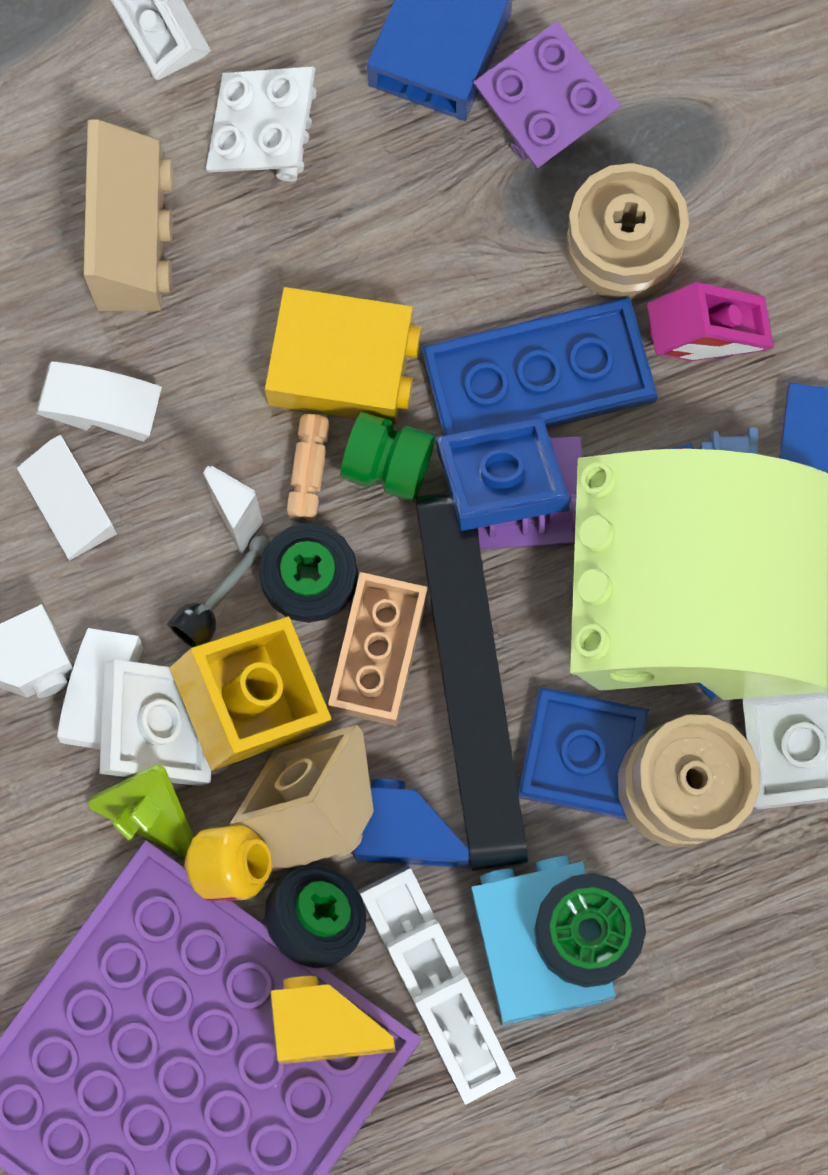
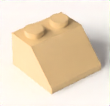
[230,724,374,872]

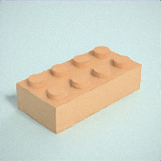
[328,572,428,727]

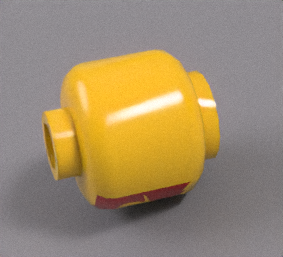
[185,825,272,902]

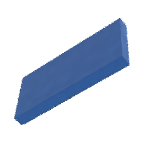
[421,296,658,436]

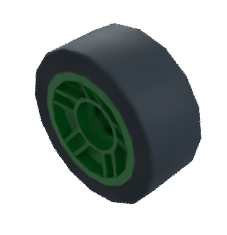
[534,873,646,987]

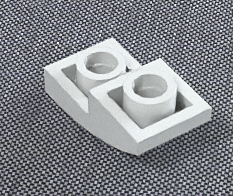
[36,361,162,442]
[57,628,143,750]

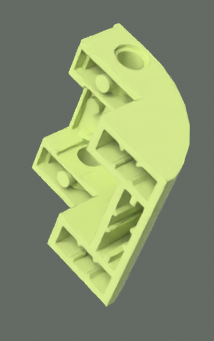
[570,449,828,700]

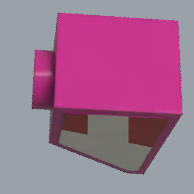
[647,282,774,361]

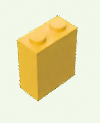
[265,287,422,425]

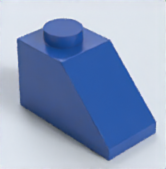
[354,779,469,868]

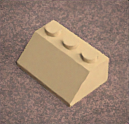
[83,120,174,311]

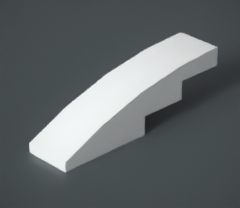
[358,865,516,1105]

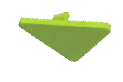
[88,764,194,859]

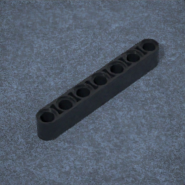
[416,492,528,871]

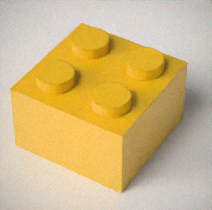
[169,616,332,771]

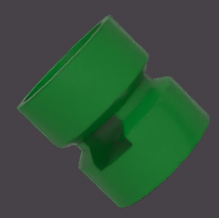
[340,411,435,502]

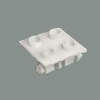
[205,67,317,182]

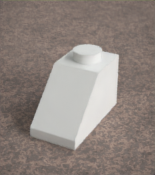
[0,604,73,698]

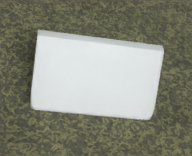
[111,0,211,80]
[17,434,117,561]
[203,466,263,554]

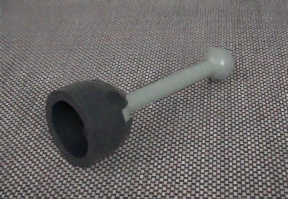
[167,535,270,648]

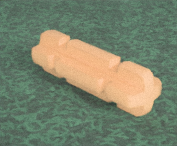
[287,414,330,521]

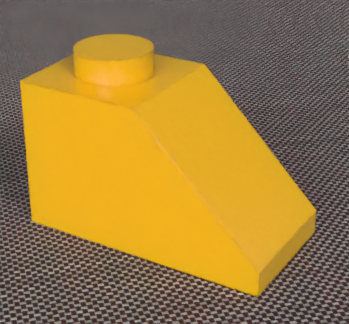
[271,976,396,1065]

